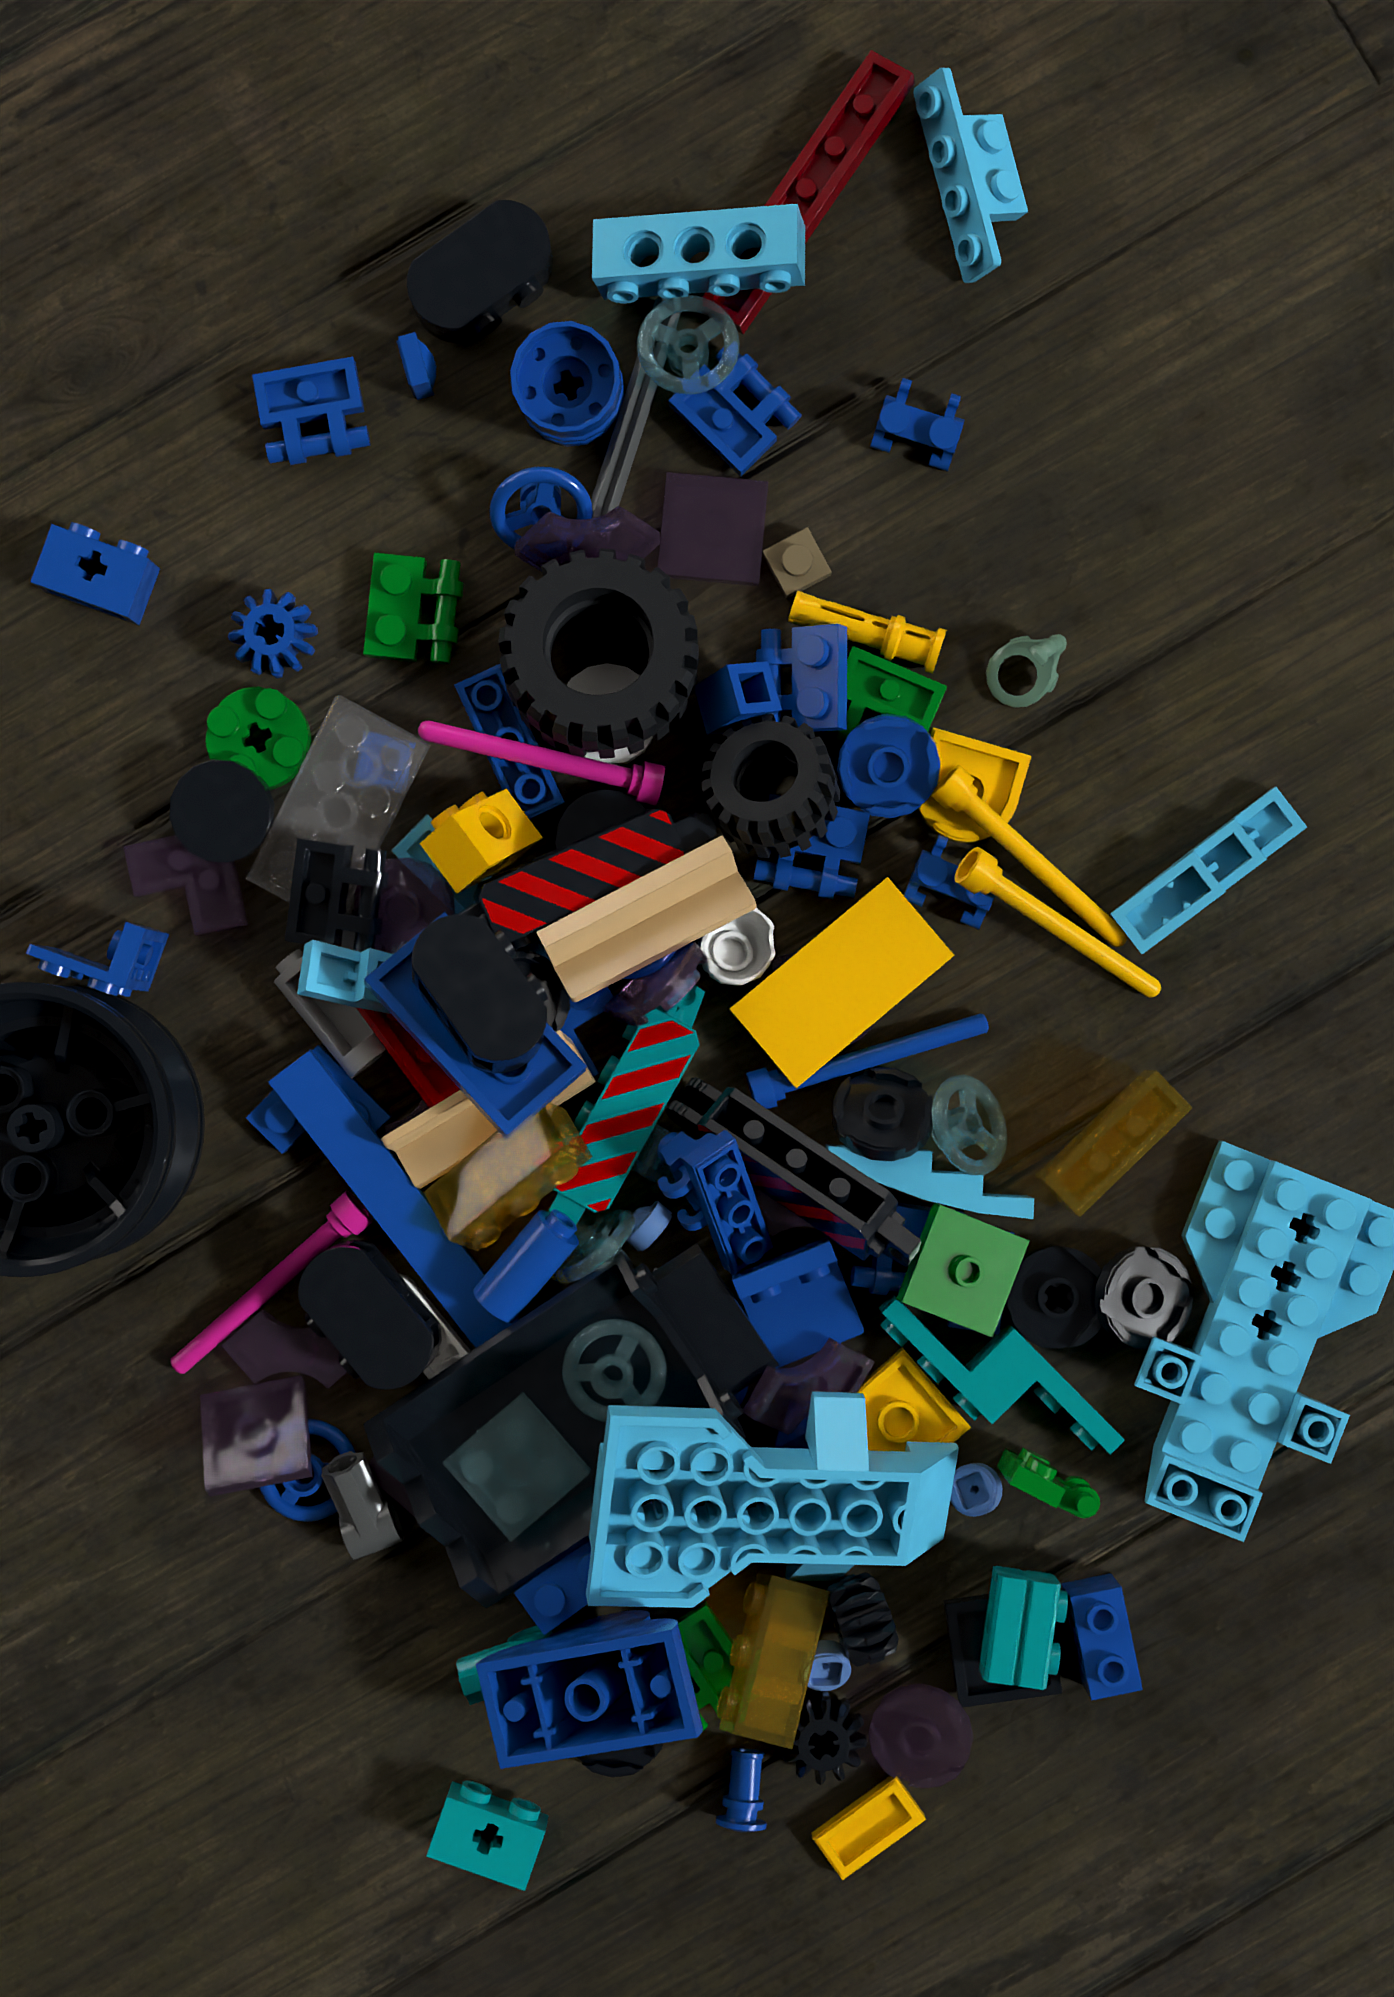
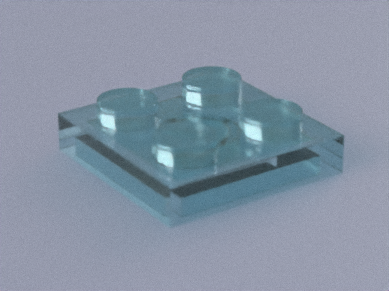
[442,1392,591,1542]

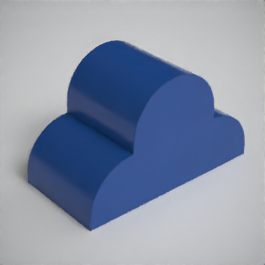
[475,1610,703,1769]

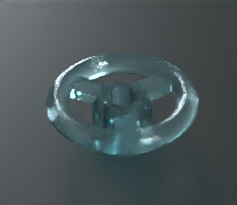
[637,295,740,395]
[931,1075,1007,1175]
[551,1209,635,1284]
[562,1319,667,1422]

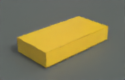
[811,1772,926,1880]

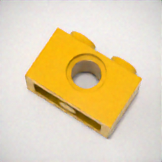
[419,788,543,894]

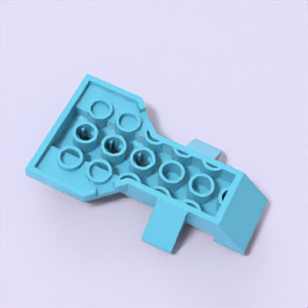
[1134,1140,1394,1542]
[586,1391,959,1608]

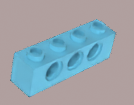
[592,204,805,304]

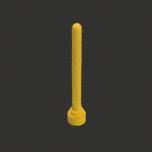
[931,765,1128,947]
[954,847,1161,998]

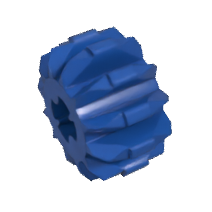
[228,589,318,678]

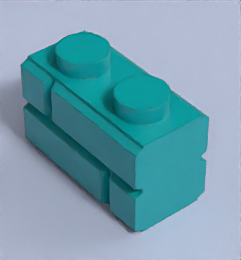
[979,1566,1068,1690]

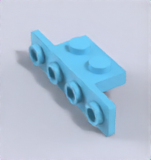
[913,68,1028,283]

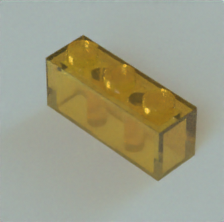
[1035,1070,1192,1217]
[424,1102,593,1251]
[717,1574,830,1749]

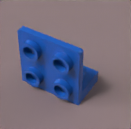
[26,922,169,997]
[731,1236,864,1370]

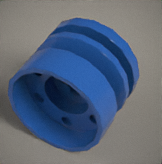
[510,321,625,447]

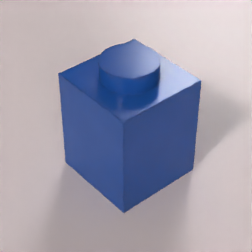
[694,661,782,735]

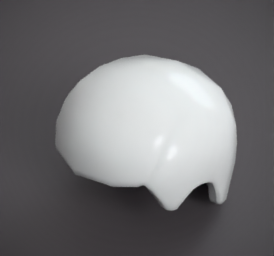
[697,907,776,986]

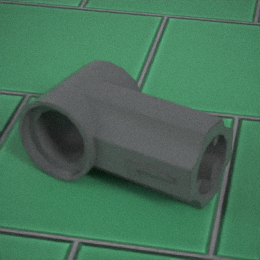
[321,1451,404,1560]

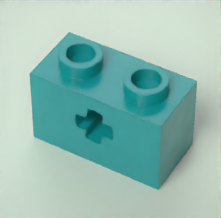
[426,1781,549,1891]

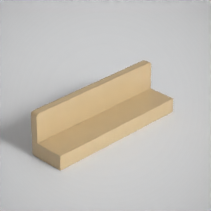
[536,835,757,1002]
[381,1030,596,1189]

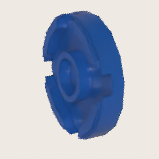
[837,714,941,818]

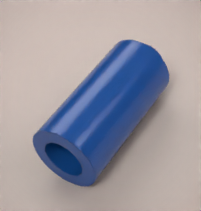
[473,1209,579,1323]

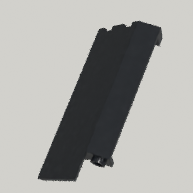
[363,1243,779,1609]

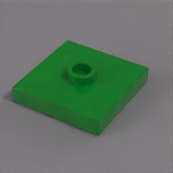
[896,1202,1030,1338]

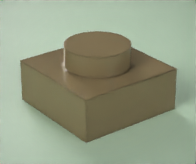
[762,527,832,599]

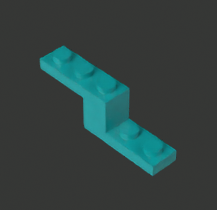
[878,1294,1125,1454]

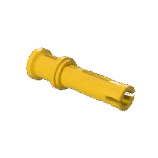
[788,591,947,674]

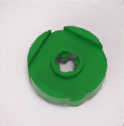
[206,687,311,790]

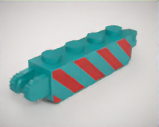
[547,977,705,1225]

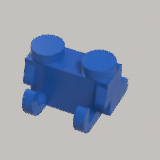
[870,378,965,472]
[904,835,996,930]
[657,1131,716,1231]

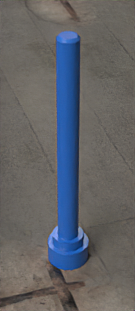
[746,1013,989,1109]

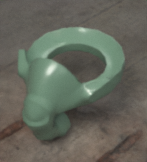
[986,634,1067,708]

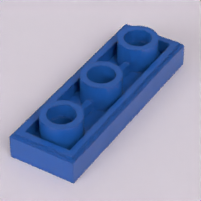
[454,664,565,820]
[683,1130,773,1276]

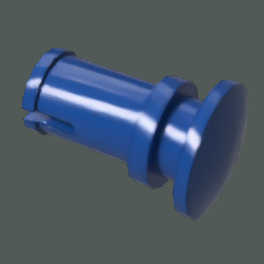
[715,1748,767,1832]

